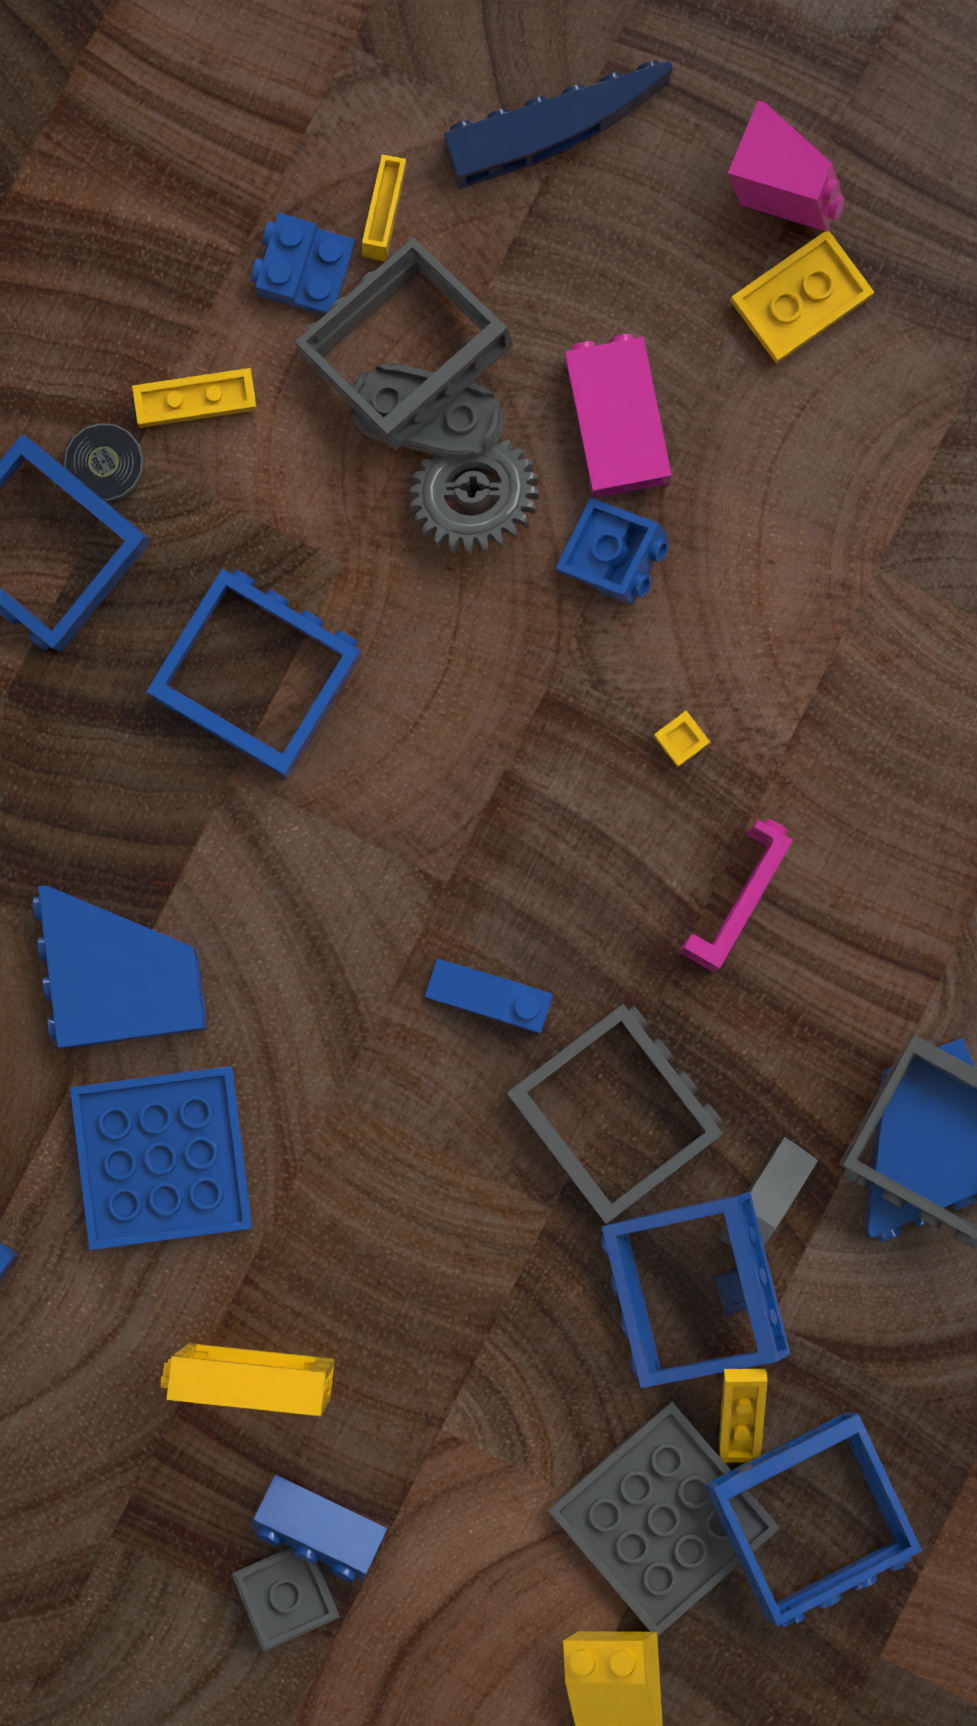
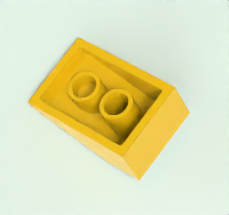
[563,1631,663,1726]

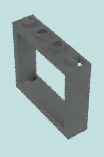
[295,237,514,451]
[506,1004,723,1224]
[838,1034,977,1249]

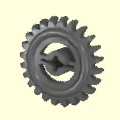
[409,440,540,556]

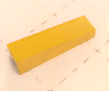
[362,155,406,262]

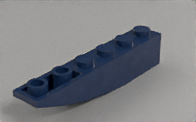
[444,60,673,189]

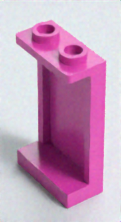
[564,334,672,499]
[679,818,793,972]

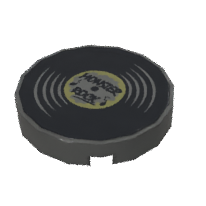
[64,423,145,504]

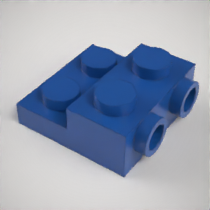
[251,212,356,315]
[556,498,669,605]

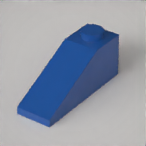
[425,958,553,1034]

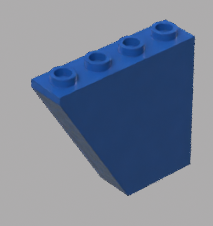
[33,885,208,1049]
[863,1038,977,1242]

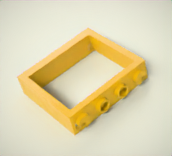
[161,1343,335,1416]

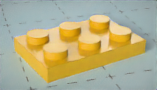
[730,230,875,364]

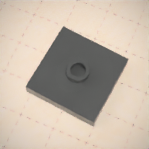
[231,1547,340,1652]

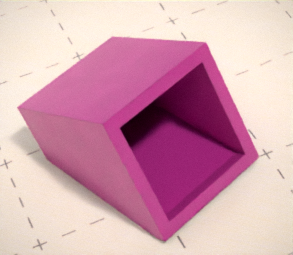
[728,101,845,232]

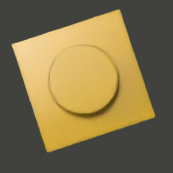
[653,711,710,768]

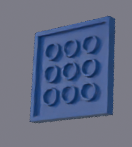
[70,1066,253,1250]

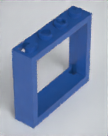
[0,434,152,652]
[146,569,362,779]
[602,1192,791,1388]
[704,1412,922,1627]

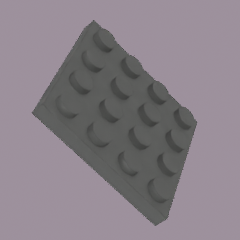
[547,1400,780,1637]

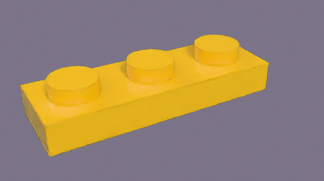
[132,368,257,428]
[718,1368,768,1463]

